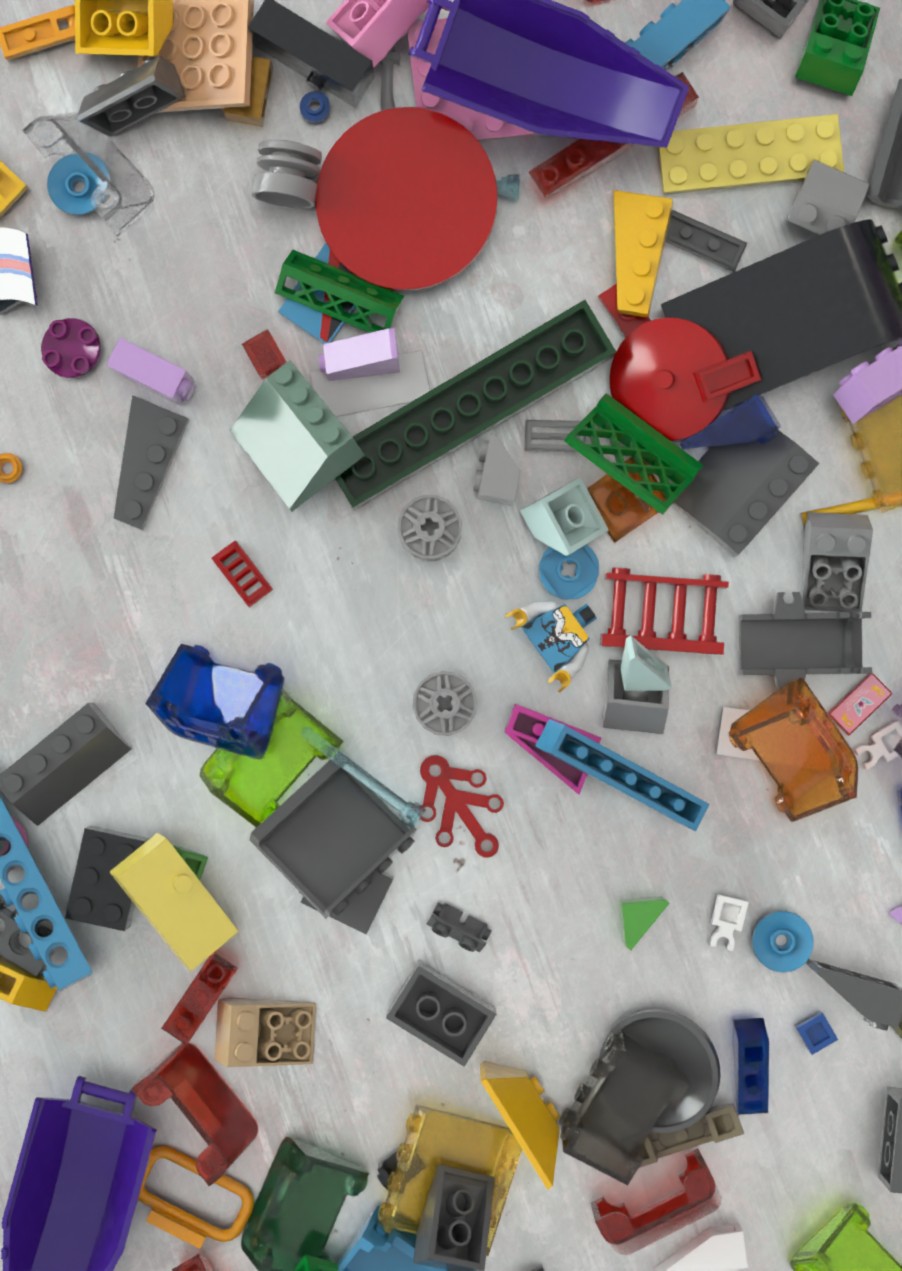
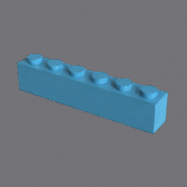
[535,719,710,831]

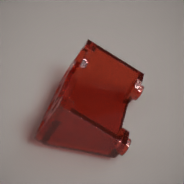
[131,1042,259,1186]
[590,1149,722,1255]

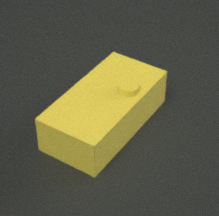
[110,833,239,971]

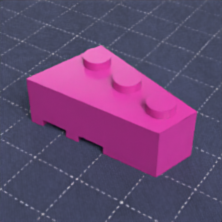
[504,704,601,795]

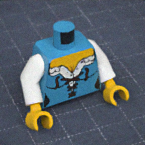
[505,601,597,692]

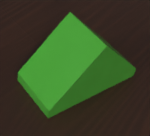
[619,896,670,950]

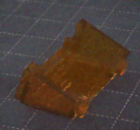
[729,678,858,822]

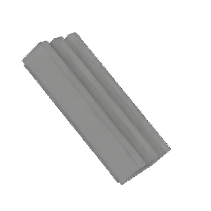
[525,420,586,452]

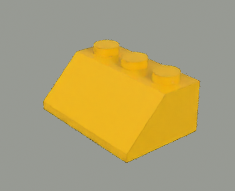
[75,0,173,56]

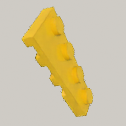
[613,190,674,318]

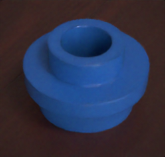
[300,91,330,122]

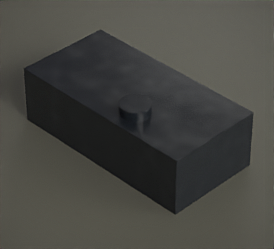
[248,0,374,108]

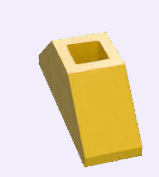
[0,956,57,1012]

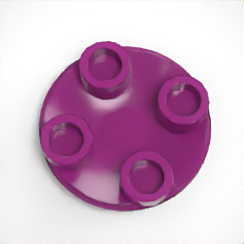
[41,318,101,378]

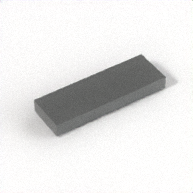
[665,210,747,272]

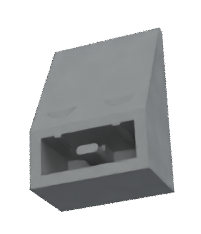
[801,512,873,612]

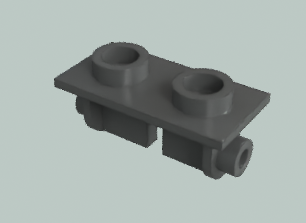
[426,902,492,952]

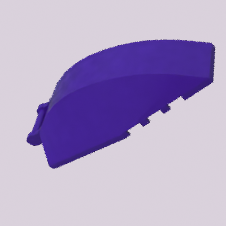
[408,0,689,148]
[1,1075,157,1271]

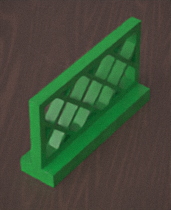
[564,393,704,515]

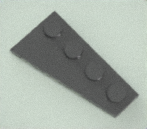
[113,395,189,530]

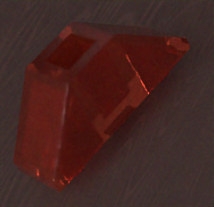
[161,952,238,1045]

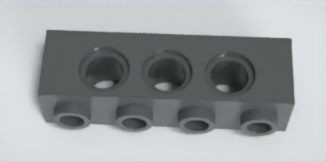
[0,899,57,977]

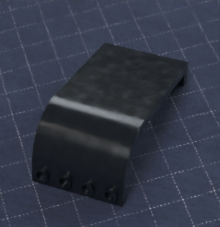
[661,219,902,411]

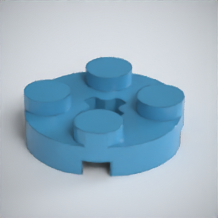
[539,544,599,600]

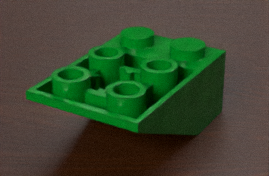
[795,0,880,96]

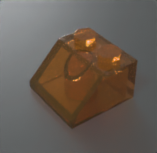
[587,457,666,543]

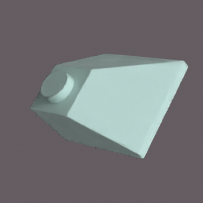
[519,477,609,556]

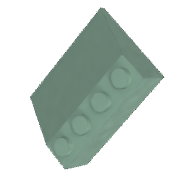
[230,360,365,512]

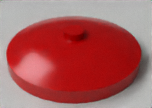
[610,318,729,441]

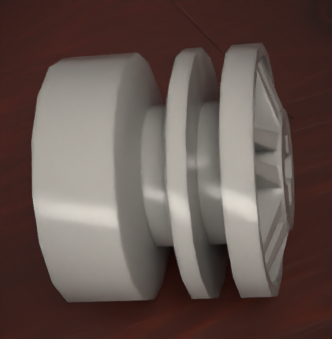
[252,140,322,209]
[398,495,462,561]
[413,671,477,736]

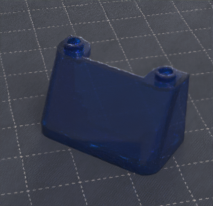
[145,644,285,760]

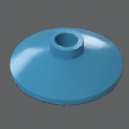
[47,154,108,215]
[752,911,814,972]

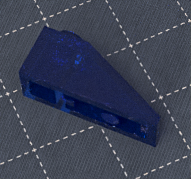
[680,394,781,450]
[733,1018,769,1115]

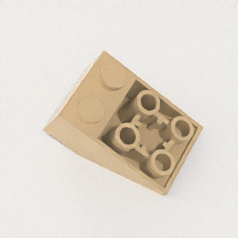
[214,999,316,1067]

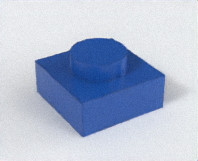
[795,1012,838,1055]

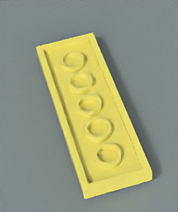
[658,114,844,195]

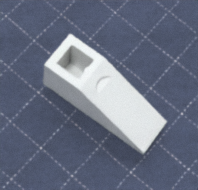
[654,1223,749,1271]

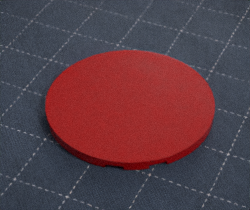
[316,107,498,291]

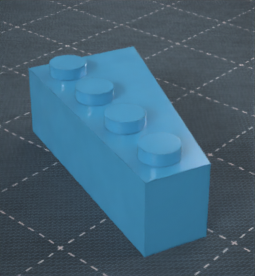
[625,0,731,70]

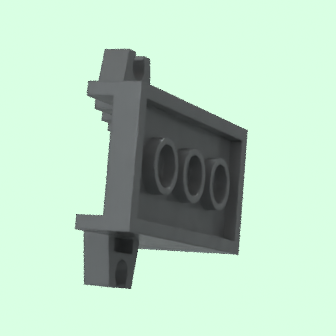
[739,592,872,696]

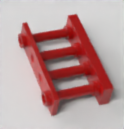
[600,568,729,655]

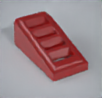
[211,540,273,608]

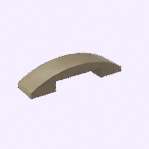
[618,1103,744,1171]

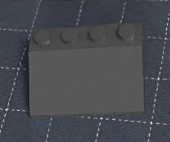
[672,407,820,557]

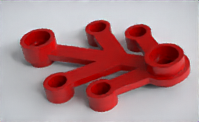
[418,755,504,858]

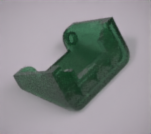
[241,1137,369,1271]

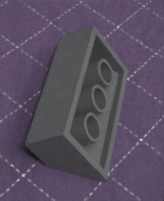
[0,702,132,826]

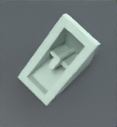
[620,635,672,691]

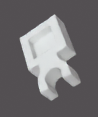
[854,720,902,770]
[709,894,749,951]

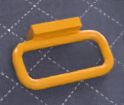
[138,1146,254,1249]

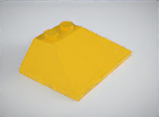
[480,1061,561,1190]

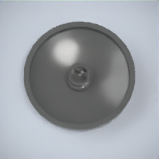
[598,1009,721,1134]

